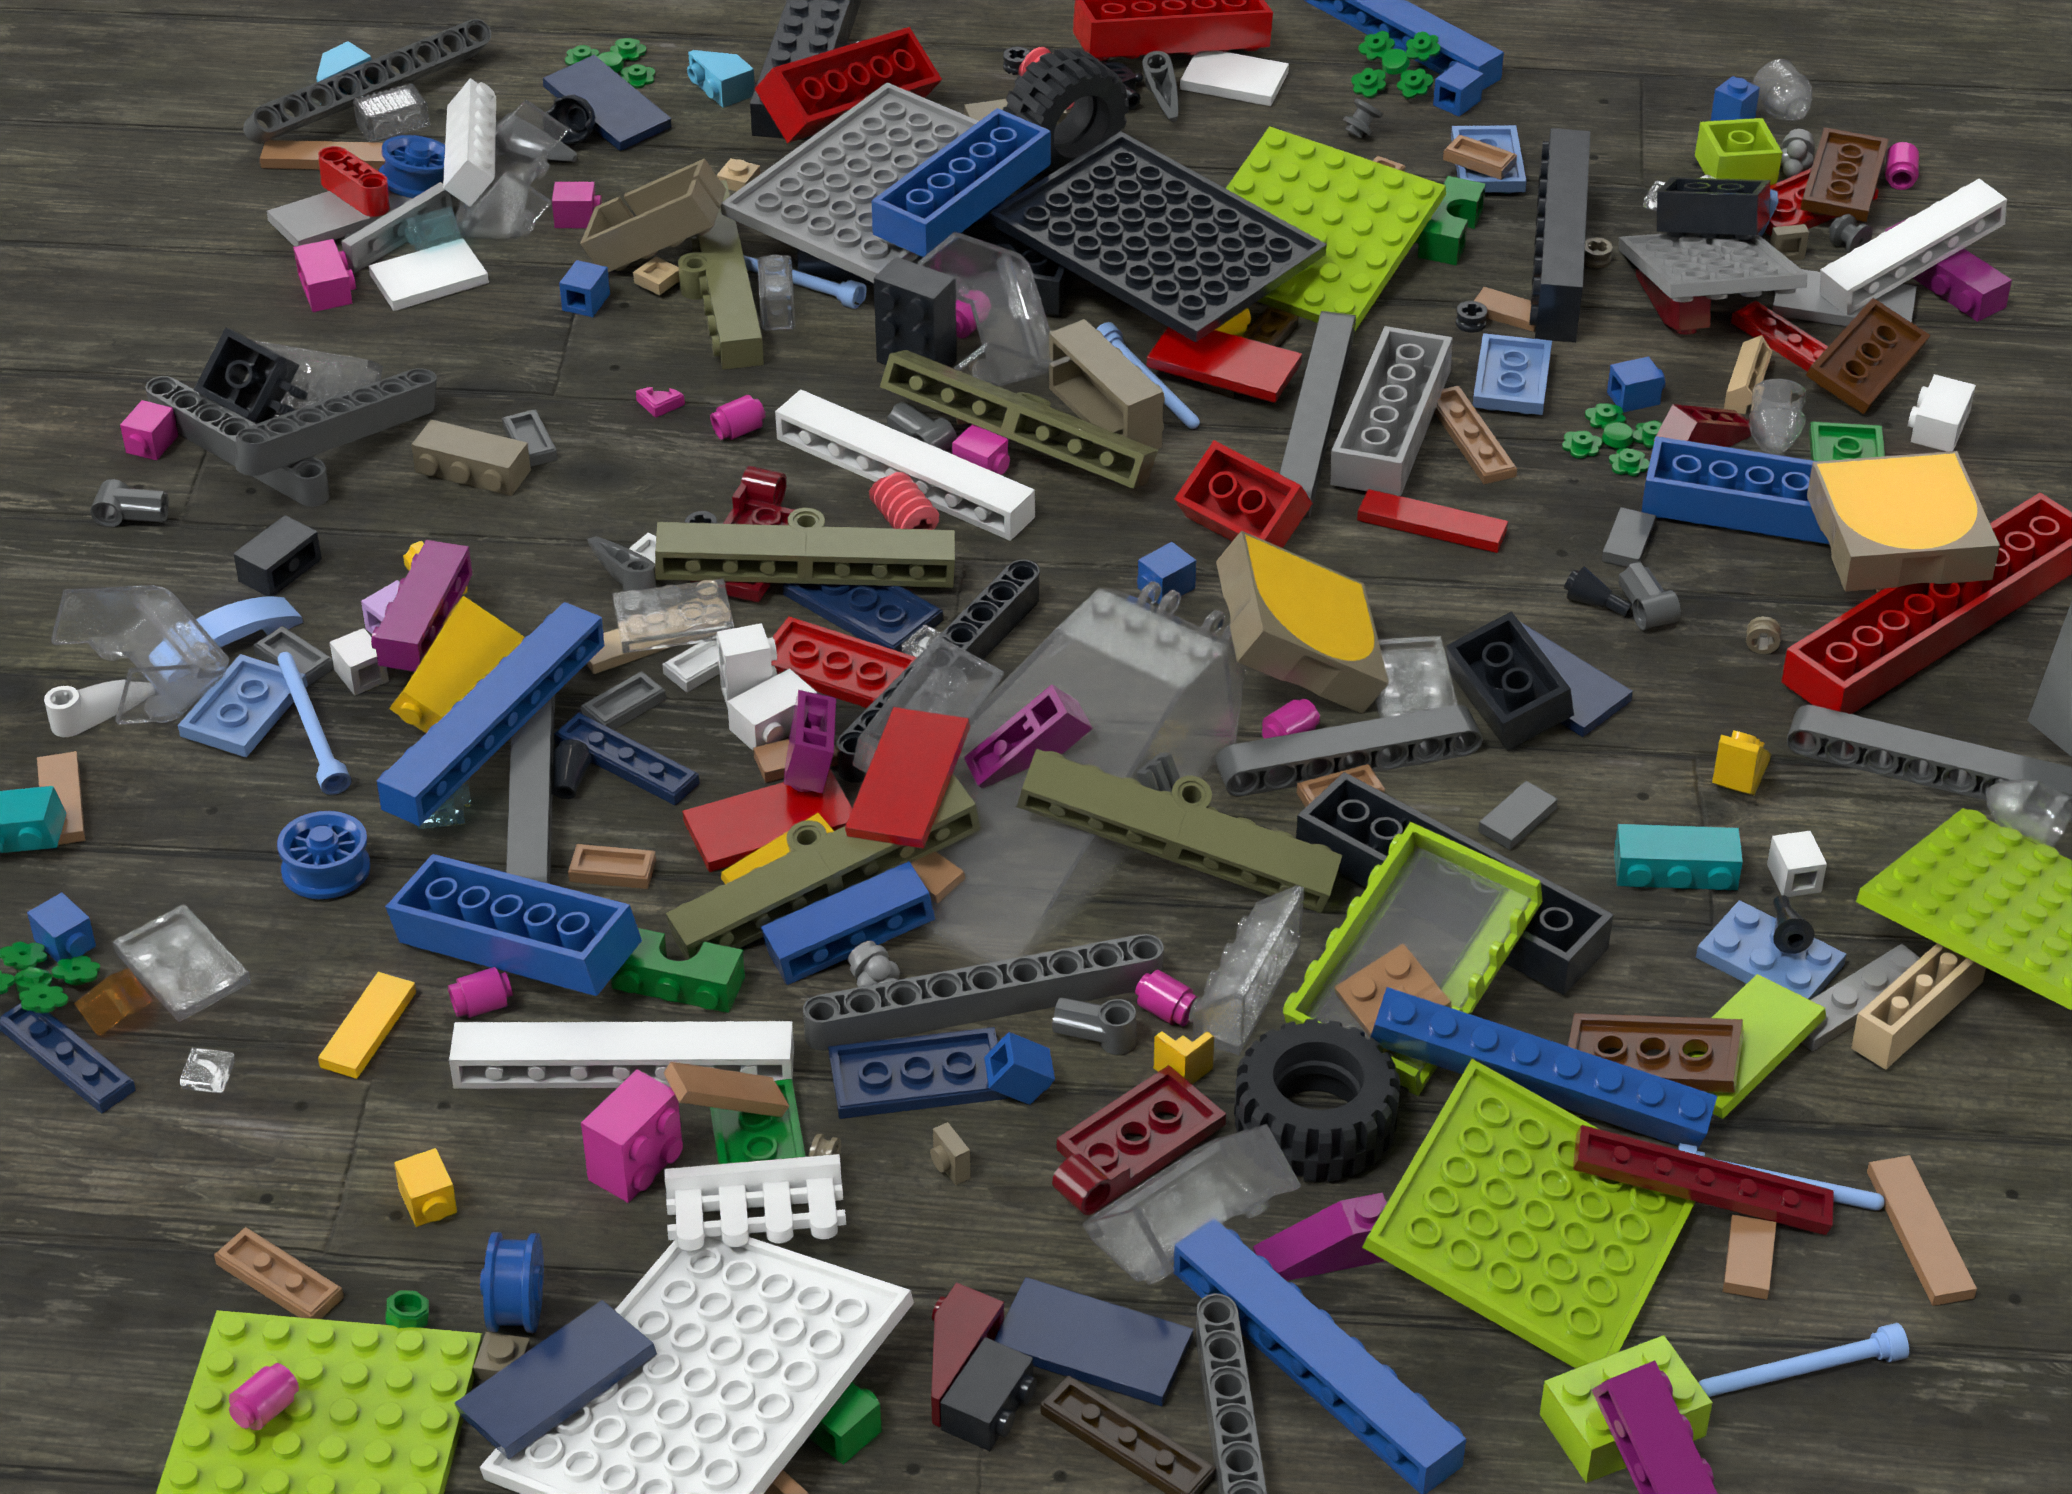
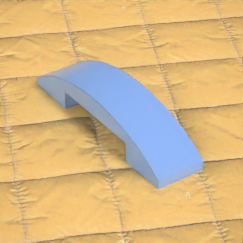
[150,597,303,683]

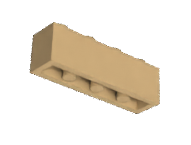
[1851,943,1986,1070]

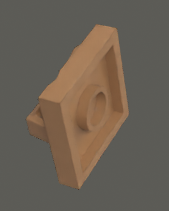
[1334,943,1452,1053]

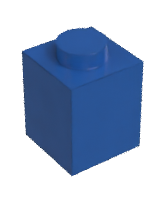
[1433,62,1484,117]
[1711,76,1760,121]
[559,260,610,317]
[1607,356,1665,413]
[1137,542,1196,607]
[27,892,96,963]
[984,1032,1055,1105]

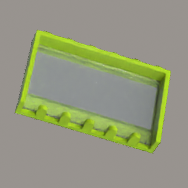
[1283,822,1543,1096]

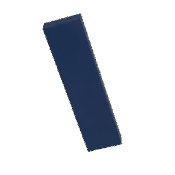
[554,713,700,806]
[0,1003,136,1114]

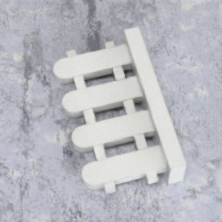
[665,1154,846,1251]

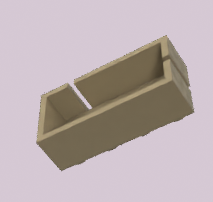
[580,158,726,272]
[1049,319,1165,449]

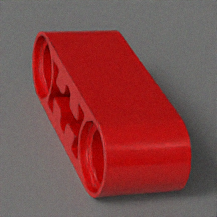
[318,146,390,217]

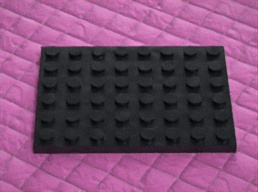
[988,131,1327,342]

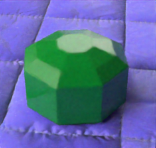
[385,1290,429,1329]

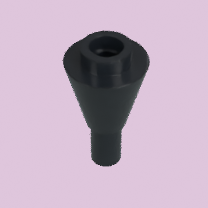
[1564,566,1632,617]
[1773,895,1815,954]

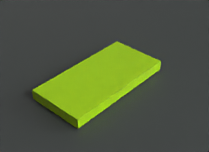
[1688,974,1826,1119]

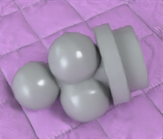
[1780,129,1815,178]
[848,941,900,987]

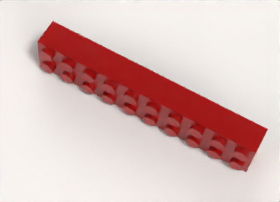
[1781,492,2072,714]

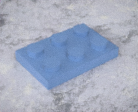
[1451,125,1526,194]
[1473,333,1552,415]
[178,654,308,758]
[1696,900,1847,1000]

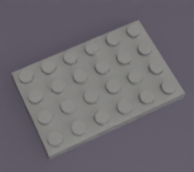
[1619,233,1808,302]

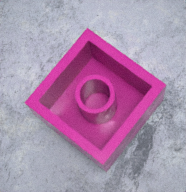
[581,1069,683,1203]

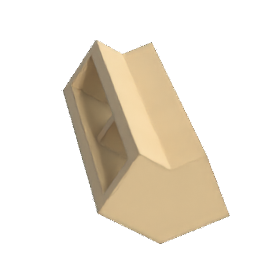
[1724,335,1772,414]

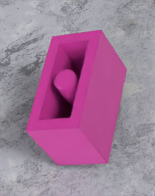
[294,239,356,312]

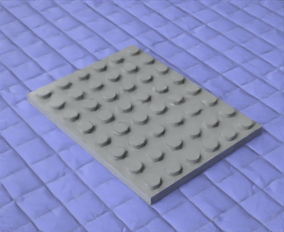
[721,83,979,283]

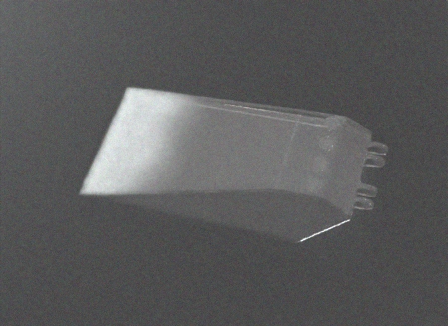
[911,581,1246,965]

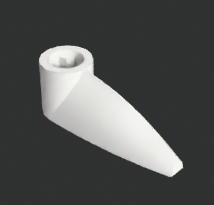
[44,680,154,737]

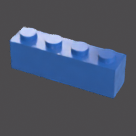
[761,861,935,985]

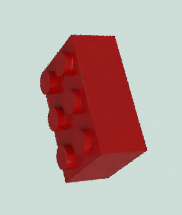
[1174,440,1313,548]

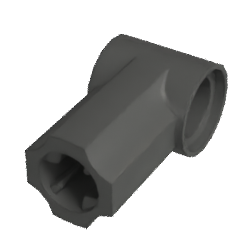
[887,401,957,451]
[90,479,169,527]
[1618,562,1681,630]
[1052,997,1137,1055]

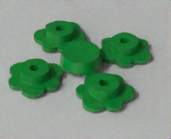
[1351,31,1441,99]
[565,38,655,89]
[1562,403,1663,476]
[0,942,100,1013]

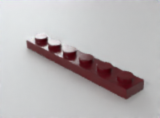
[1573,1125,1834,1235]

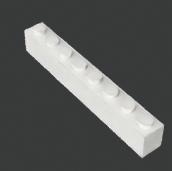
[775,390,1035,541]
[449,1021,794,1089]

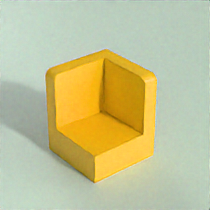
[1153,1031,1214,1084]

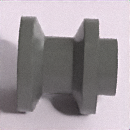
[1343,98,1383,139]
[1829,214,1873,253]

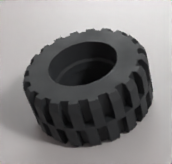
[1003,48,1129,177]
[1234,1019,1400,1182]

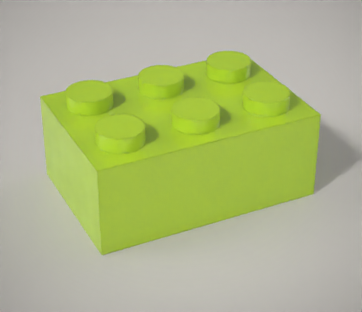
[1540,1335,1713,1483]

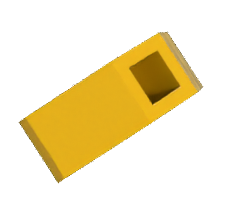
[1712,730,1771,796]

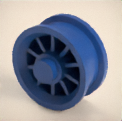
[379,135,445,198]
[277,811,371,899]
[480,1232,544,1333]

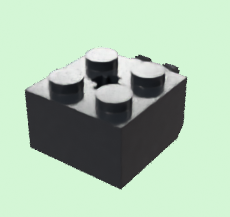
[193,327,309,423]

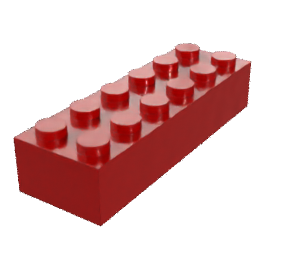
[1073,0,1273,61]
[755,27,942,143]

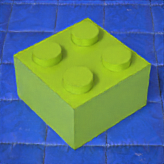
[1695,118,1783,186]

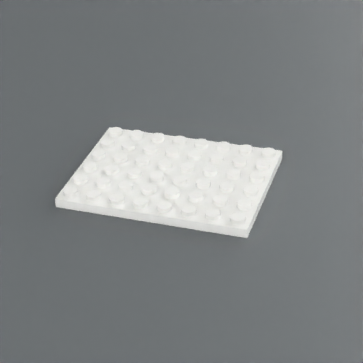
[480,1236,914,1494]

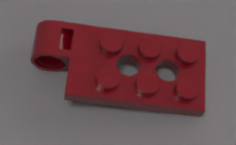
[690,466,794,602]
[1052,1065,1226,1215]

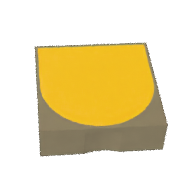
[1807,451,2000,591]
[1216,530,1389,714]

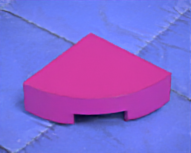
[636,387,685,418]

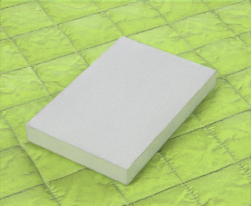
[1180,50,1289,106]
[369,238,489,311]

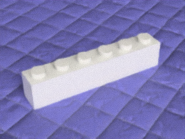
[443,78,496,207]
[1820,179,2007,316]

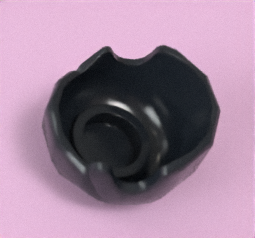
[543,94,596,145]

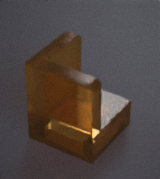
[74,968,153,1036]

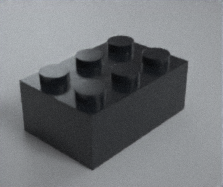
[1657,177,1770,240]
[874,257,957,367]
[1445,611,1574,751]

